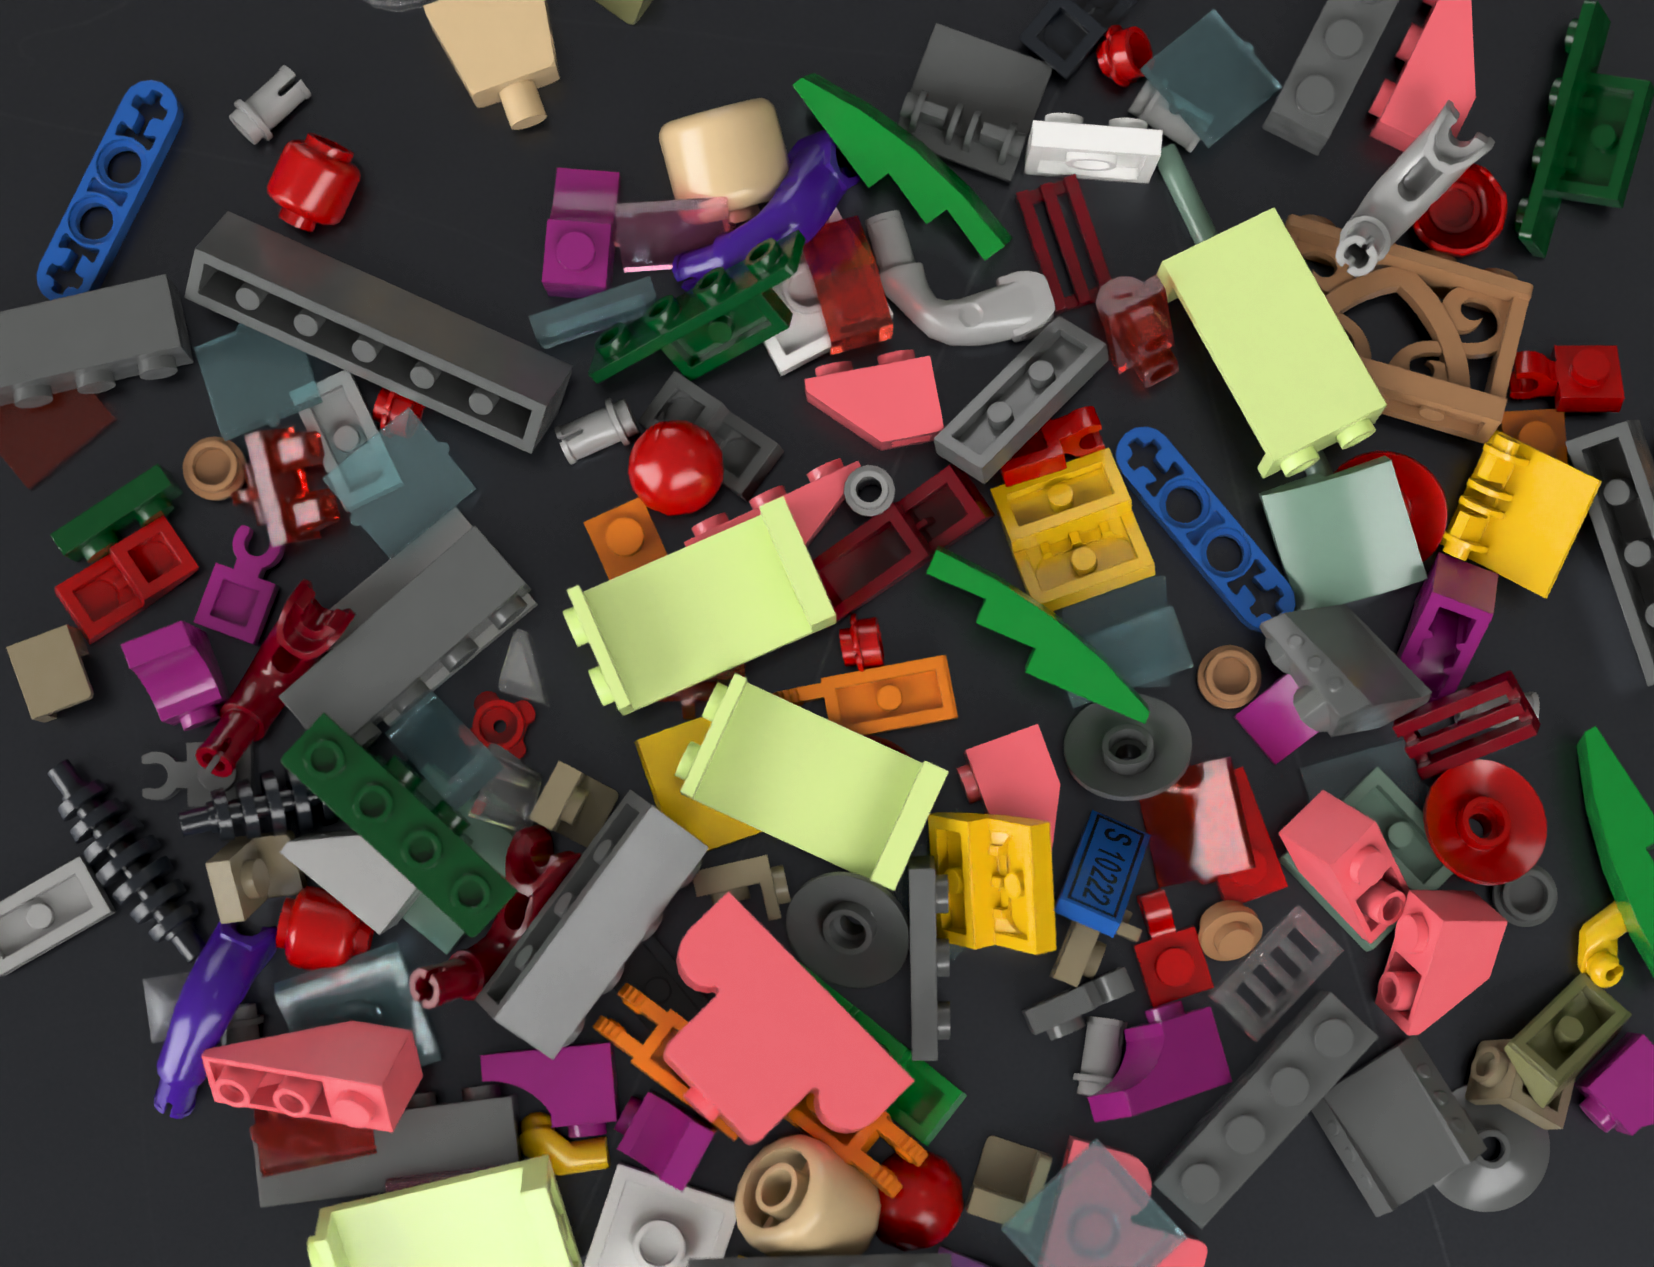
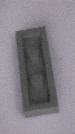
[934,315,1109,484]
[908,856,950,1061]

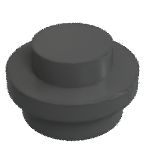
[1492,865,1558,927]

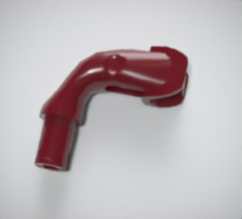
[195,578,356,778]
[409,824,582,1009]

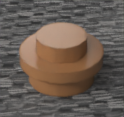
[183,437,248,501]
[1197,645,1262,709]
[1198,900,1263,961]

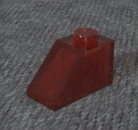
[802,215,893,355]

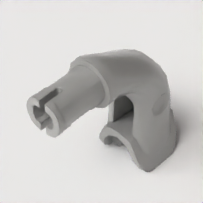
[1335,100,1495,277]
[865,210,1056,346]

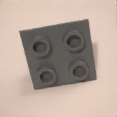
[898,23,1053,183]

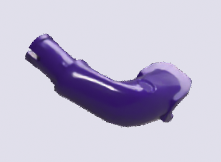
[672,130,861,292]
[153,921,278,1119]

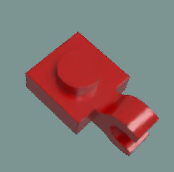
[1508,345,1625,412]
[1000,406,1105,487]
[1131,888,1214,1007]

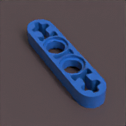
[36,80,184,300]
[1113,427,1296,633]

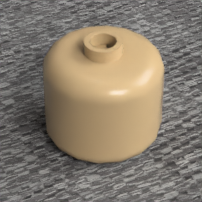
[659,98,790,226]
[734,1134,881,1257]

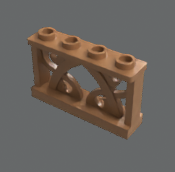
[1284,214,1534,444]

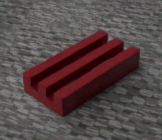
[1015,174,1116,316]
[1392,670,1541,780]

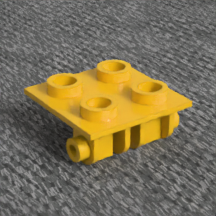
[1440,429,1602,598]

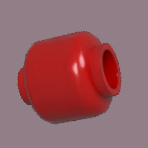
[267,132,361,232]
[276,886,374,975]

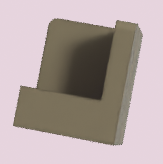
[6,624,94,723]
[964,1135,1053,1233]

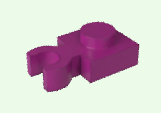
[193,525,285,646]

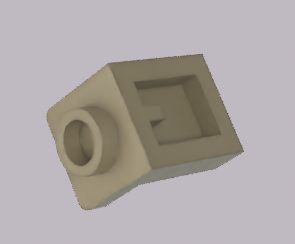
[529,761,619,847]
[205,830,307,924]
[693,855,791,921]
[1049,910,1142,987]
[1465,1039,1576,1130]

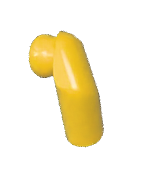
[1577,901,1628,988]
[519,1112,611,1176]

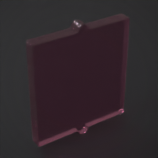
[613,196,736,272]

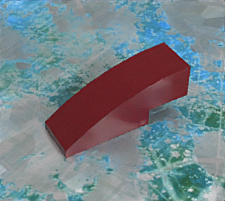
[812,464,995,628]

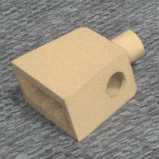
[423,0,560,130]

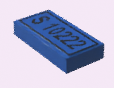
[1054,810,1151,937]

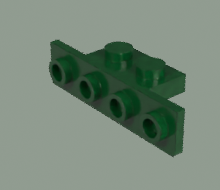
[1515,0,1654,258]
[588,230,806,384]
[281,712,518,937]

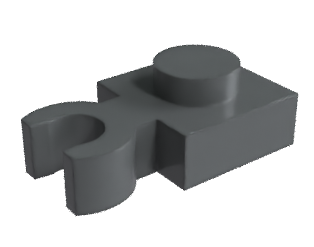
[142,742,256,807]
[1021,966,1135,1041]

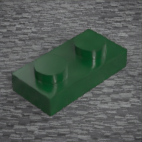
[50,464,184,563]

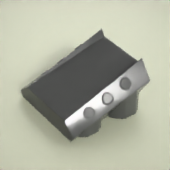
[1259,604,1432,737]
[1311,1035,1487,1218]

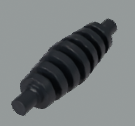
[177,755,416,842]
[47,759,206,964]

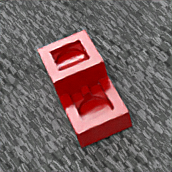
[54,515,199,644]

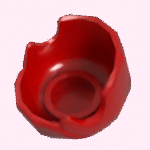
[1412,163,1508,258]
[628,420,724,516]
[875,1149,964,1252]

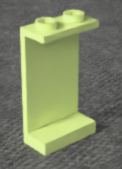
[1153,207,1387,479]
[562,496,836,716]
[675,673,949,891]
[308,1155,583,1267]

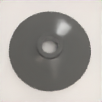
[1064,694,1192,801]
[786,872,910,988]
[1434,1084,1550,1212]

